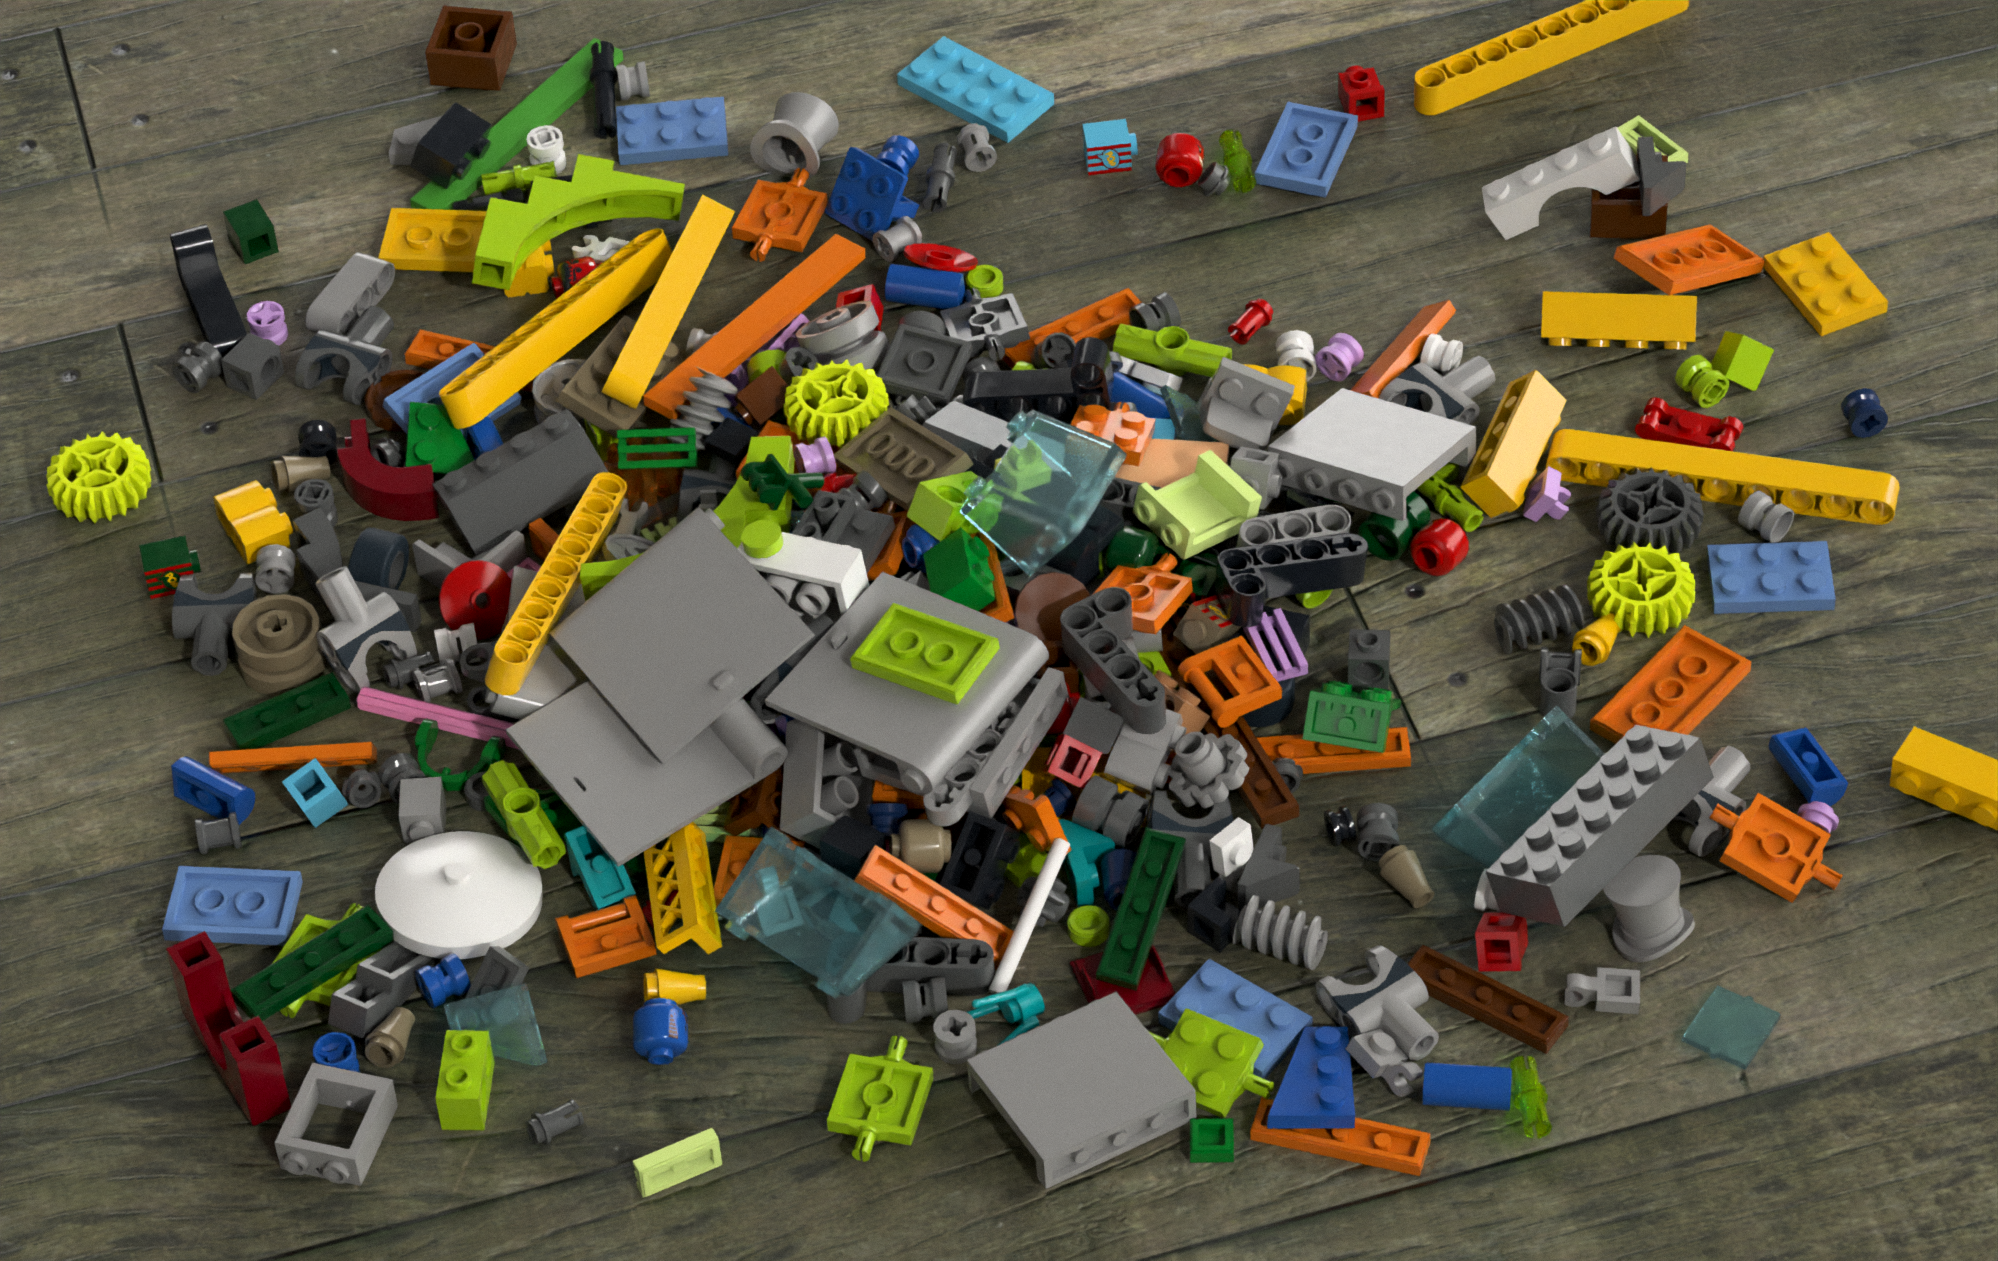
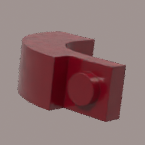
[337,418,439,521]

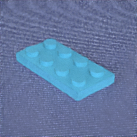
[897,36,1054,143]

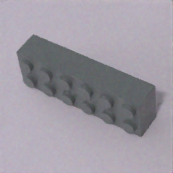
[1486,725,1714,927]

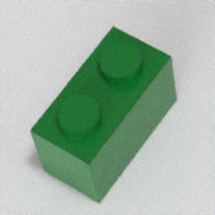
[923,527,996,611]

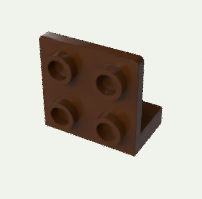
[723,763,817,852]

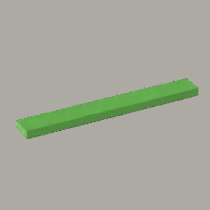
[410,38,624,210]

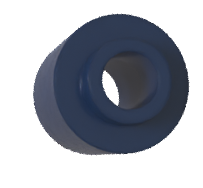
[1100,848,1137,911]

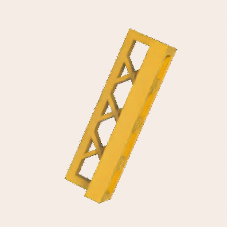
[644,822,722,955]

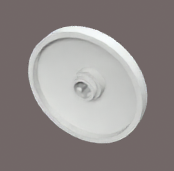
[375,831,543,959]

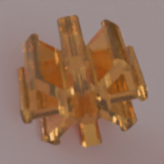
[604,437,683,514]

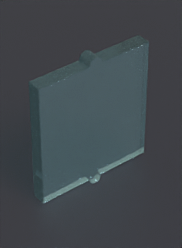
[1160,385,1220,442]
[1682,985,1781,1070]

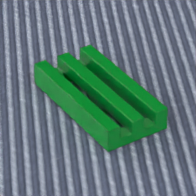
[617,427,697,470]

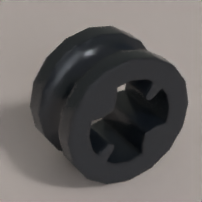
[1324,805,1356,847]

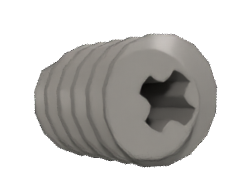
[664,366,738,453]
[1233,895,1328,970]

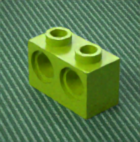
[907,471,1004,542]
[435,1030,495,1131]

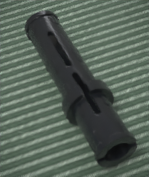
[589,41,618,139]

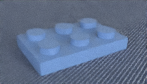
[616,97,729,165]
[1255,102,1358,198]
[383,343,521,439]
[1707,541,1836,614]
[162,866,303,946]
[1158,959,1313,1079]

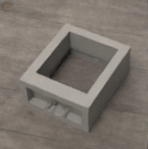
[274,1063,398,1186]

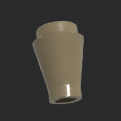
[271,456,330,494]
[1378,845,1435,908]
[365,1007,415,1068]

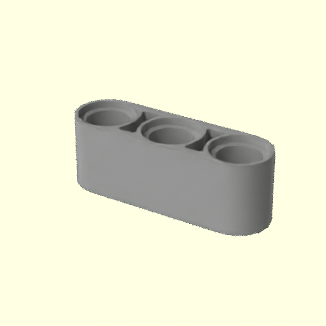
[306,252,395,335]
[1236,505,1351,548]

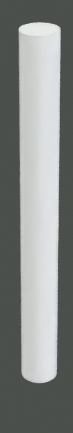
[989,838,1070,994]

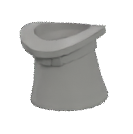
[750,92,839,178]
[1603,855,1695,962]

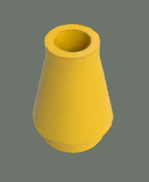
[1572,613,1621,666]
[643,968,706,1005]

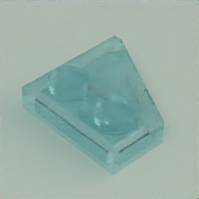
[444,983,548,1066]

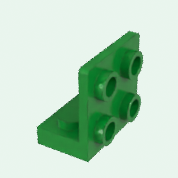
[1303,681,1401,753]

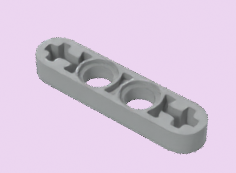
[923,701,1021,826]

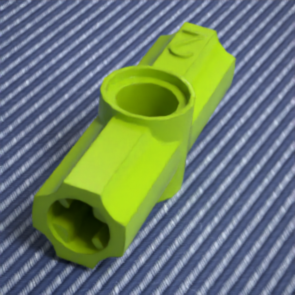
[1113,324,1232,378]
[482,760,566,870]

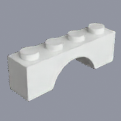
[1482,126,1640,240]

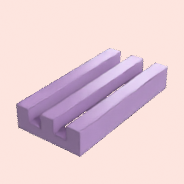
[1243,608,1308,682]

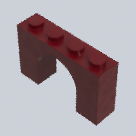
[166,931,291,1126]

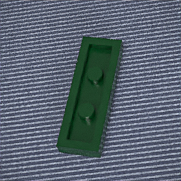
[223,672,351,750]

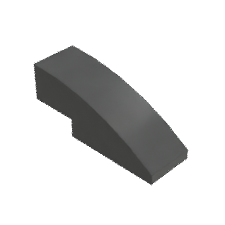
[293,507,344,615]
[328,941,438,1038]

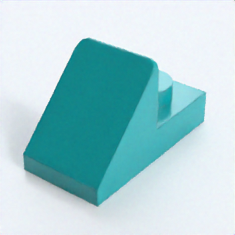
[1059,819,1115,907]
[564,826,636,911]

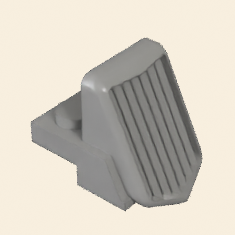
[1195,357,1295,451]

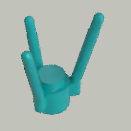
[967,982,1045,1046]

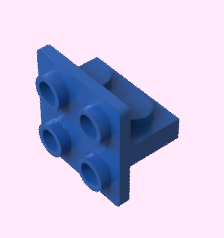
[825,147,919,241]

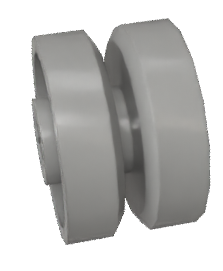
[795,301,890,370]

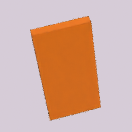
[1613,224,1765,296]
[1590,625,1752,744]

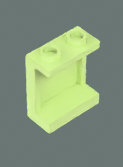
[1133,450,1262,560]

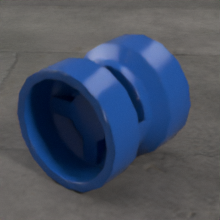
[876,135,919,176]
[415,953,471,1008]
[312,1032,361,1073]

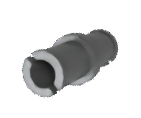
[923,143,957,212]

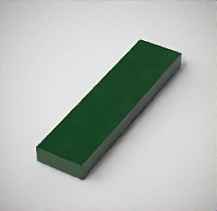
[1096,827,1186,991]
[231,905,394,1021]

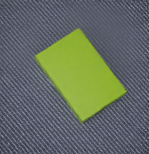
[850,603,1000,705]

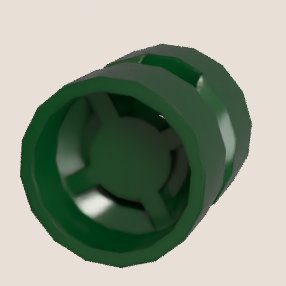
[1358,491,1430,561]

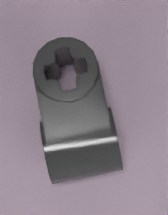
[1539,647,1582,722]

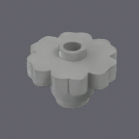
[1169,732,1249,808]

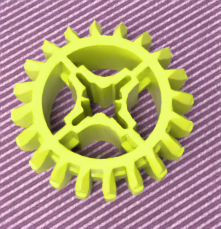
[783,359,889,449]
[46,431,152,524]
[1587,541,1696,638]

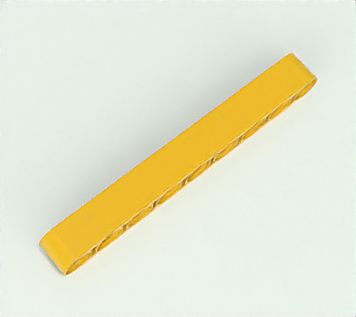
[1414,0,1689,115]
[601,194,735,410]
[439,228,672,429]
[1546,429,1900,525]
[485,472,627,695]

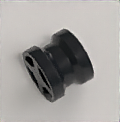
[298,420,337,465]

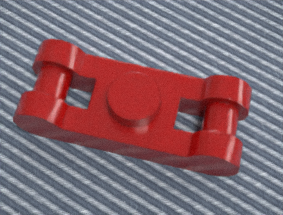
[1635,397,1743,451]

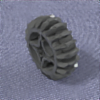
[1596,467,1704,554]

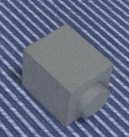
[399,777,446,843]

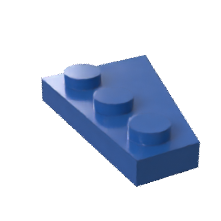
[1267,1026,1355,1129]

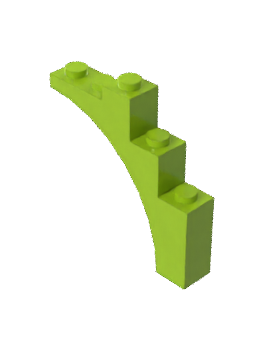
[472,154,685,290]
[580,436,795,601]

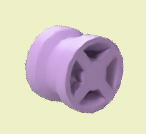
[247,301,288,345]
[1315,333,1364,381]
[793,436,836,475]

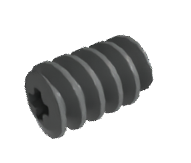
[1494,584,1584,655]

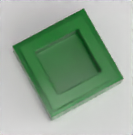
[1190,1118,1234,1163]

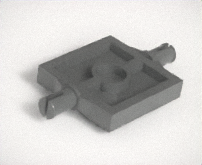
[940,288,1030,360]

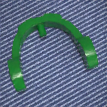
[415,718,506,791]

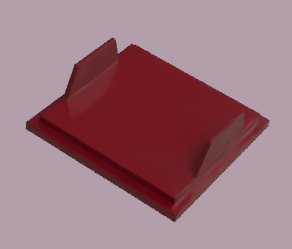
[1070,945,1176,1015]

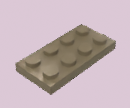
[557,315,686,439]
[834,407,973,511]

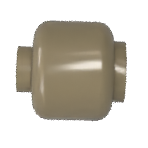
[889,819,951,873]

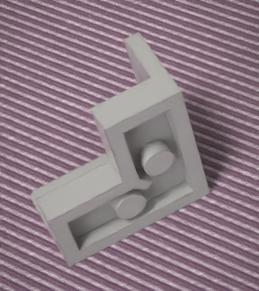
[412,530,527,606]

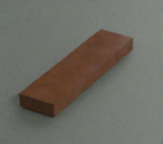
[1407,945,1569,1054]

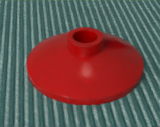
[903,243,978,273]
[439,560,511,640]

